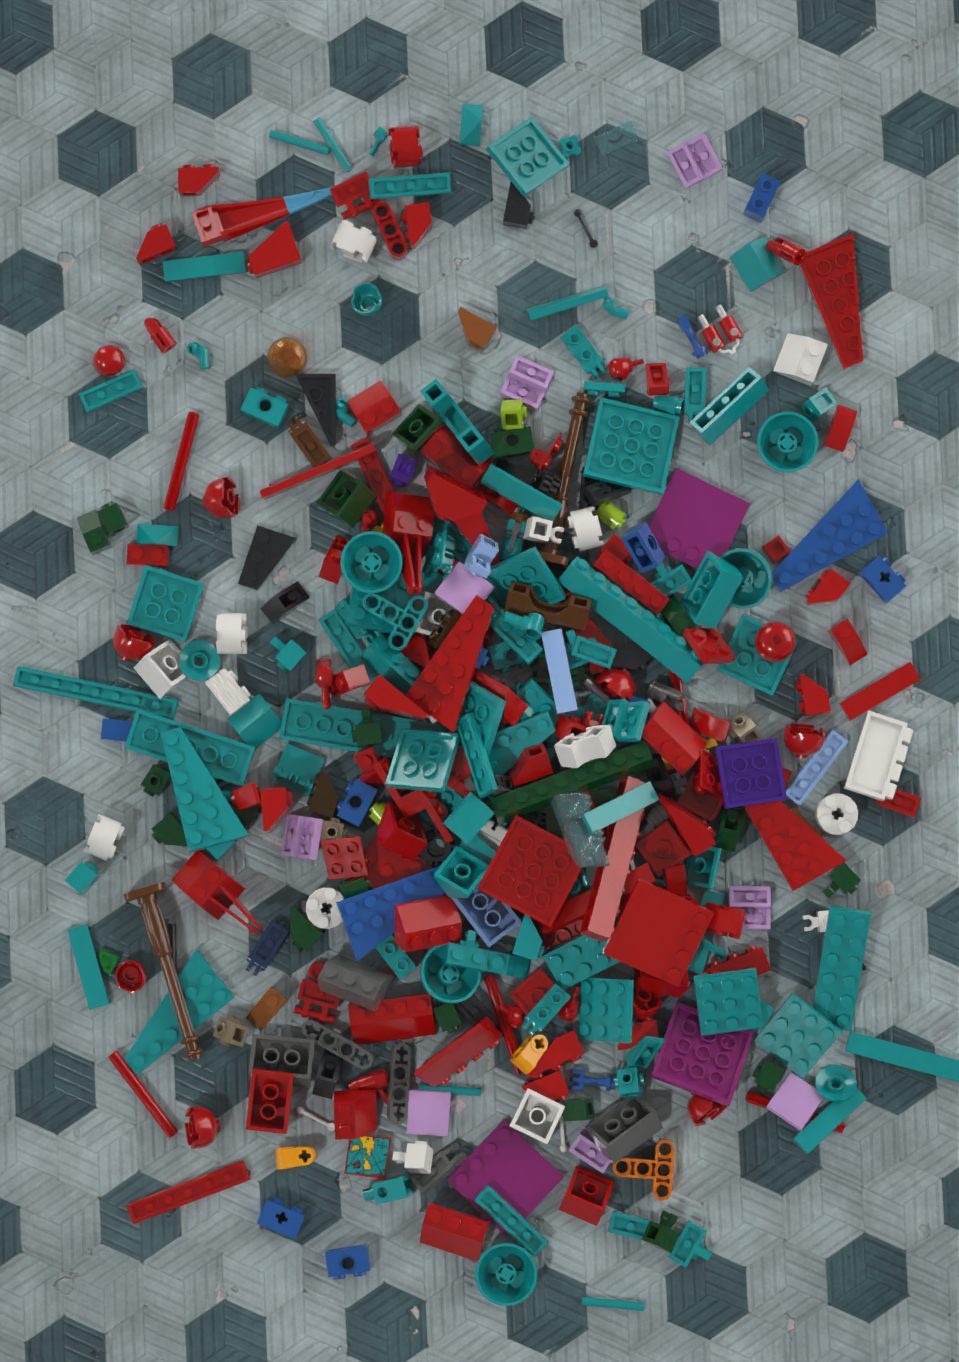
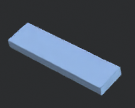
[541,629,578,714]
[786,729,849,807]

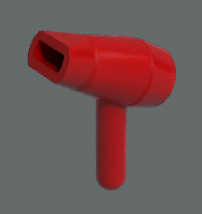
[315,658,334,710]
[349,1069,397,1106]

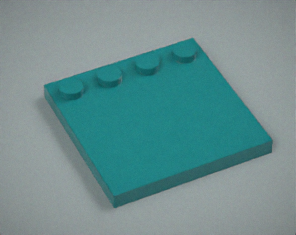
[583,397,680,495]

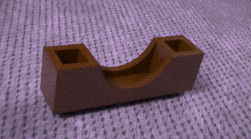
[504,581,592,630]

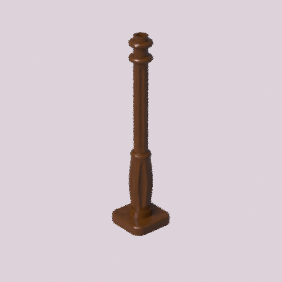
[538,392,591,571]
[123,882,204,1061]

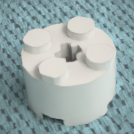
[330,220,377,263]
[566,506,604,552]
[216,613,248,654]
[815,793,858,835]
[83,814,125,861]
[306,888,344,929]

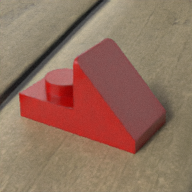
[645,363,669,396]
[353,745,384,788]

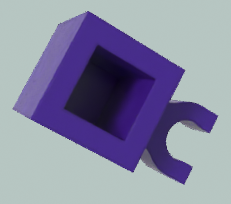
[390,454,418,487]

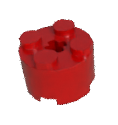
[388,125,423,169]
[705,902,746,940]

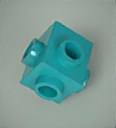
[615,1065,646,1098]

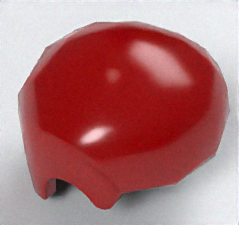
[93,345,125,377]
[115,960,147,993]

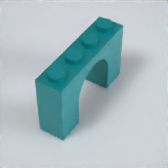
[420,379,495,465]

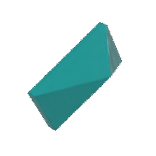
[459,104,483,146]
[136,524,179,547]

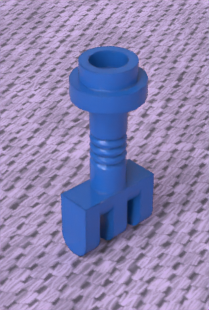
[677,316,708,359]
[569,1069,615,1091]

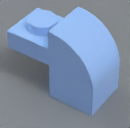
[464,533,499,578]

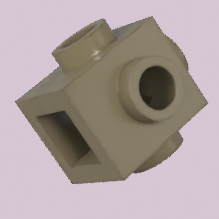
[728,711,761,743]
[320,817,348,841]
[213,1015,250,1047]

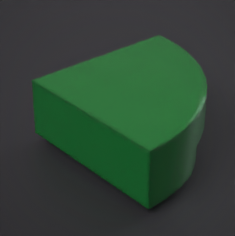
[99,949,120,976]

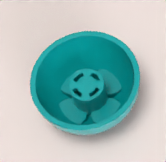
[757,411,819,473]
[341,531,402,593]
[720,548,773,609]
[420,942,481,1004]
[475,1243,537,1306]

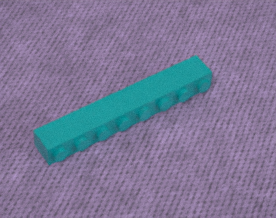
[558,556,703,683]

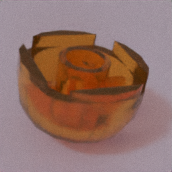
[267,337,308,379]

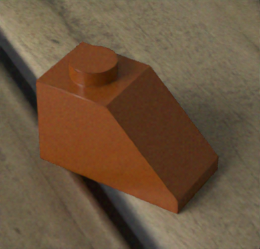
[458,307,496,351]
[246,986,288,1031]

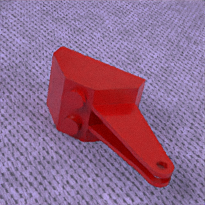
[424,466,499,567]
[382,492,434,595]
[172,850,264,936]

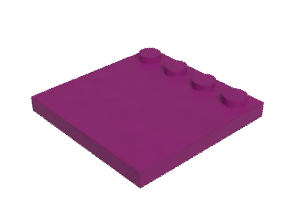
[648,468,750,569]
[651,1002,754,1107]
[447,1119,564,1238]

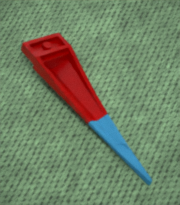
[191,186,334,247]

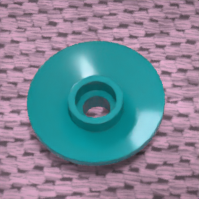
[179,640,220,681]
[815,1065,857,1102]

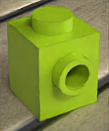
[500,399,528,429]

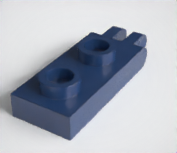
[246,920,290,976]

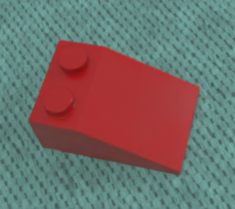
[657,792,716,857]
[245,1068,294,1134]

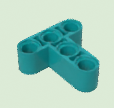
[362,593,429,651]

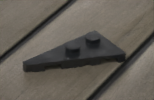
[296,374,336,446]

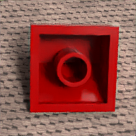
[347,380,402,436]
[377,802,428,860]
[334,1090,377,1140]
[558,1165,615,1226]

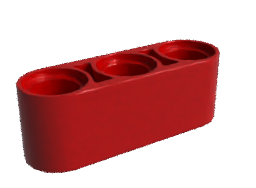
[373,201,408,261]

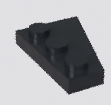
[238,525,296,591]

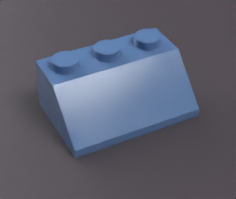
[452,883,522,947]

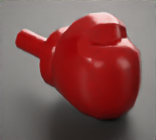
[608,357,644,381]
[360,509,379,533]
[558,986,581,1022]
[496,1005,524,1028]

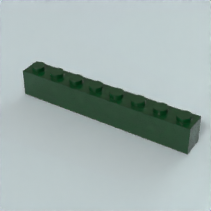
[489,740,654,825]

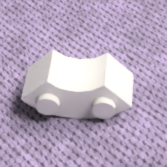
[554,725,616,768]

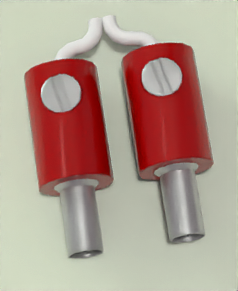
[697,304,744,355]

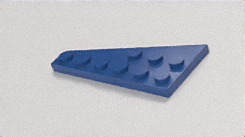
[772,479,888,592]
[336,865,445,961]

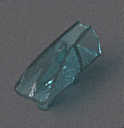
[551,793,610,868]

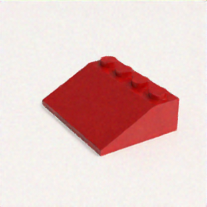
[363,674,429,722]
[414,1016,502,1087]

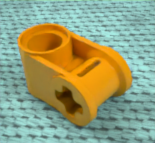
[510,1034,548,1074]
[275,1146,316,1169]

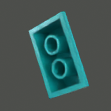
[680,551,743,629]

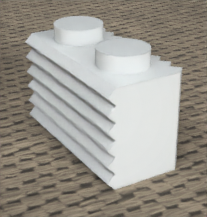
[205,668,251,716]

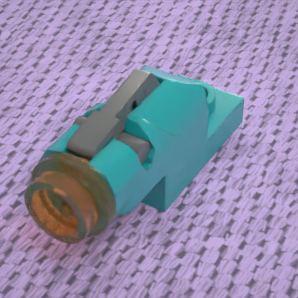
[498,512,528,563]

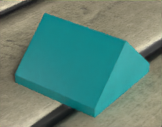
[730,237,786,292]
[227,693,282,750]
[443,792,495,844]
[433,845,489,898]
[684,847,722,889]

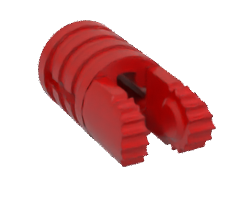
[766,237,806,266]
[144,318,177,354]

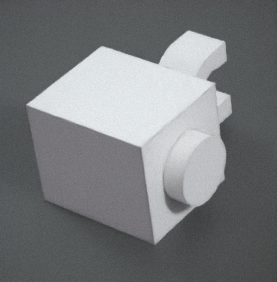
[523,516,564,544]
[802,910,829,932]
[392,1141,434,1174]

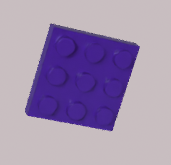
[715,738,787,809]

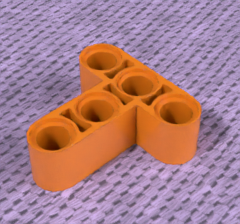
[612,1139,674,1201]

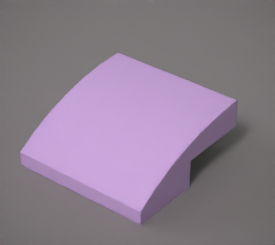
[667,133,724,188]
[499,355,554,412]
[434,562,494,614]
[280,814,323,860]
[729,886,771,931]
[766,1072,824,1131]
[407,1089,451,1137]
[568,1115,611,1173]

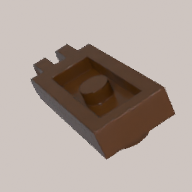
[287,415,332,468]

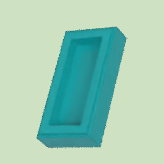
[571,636,617,669]

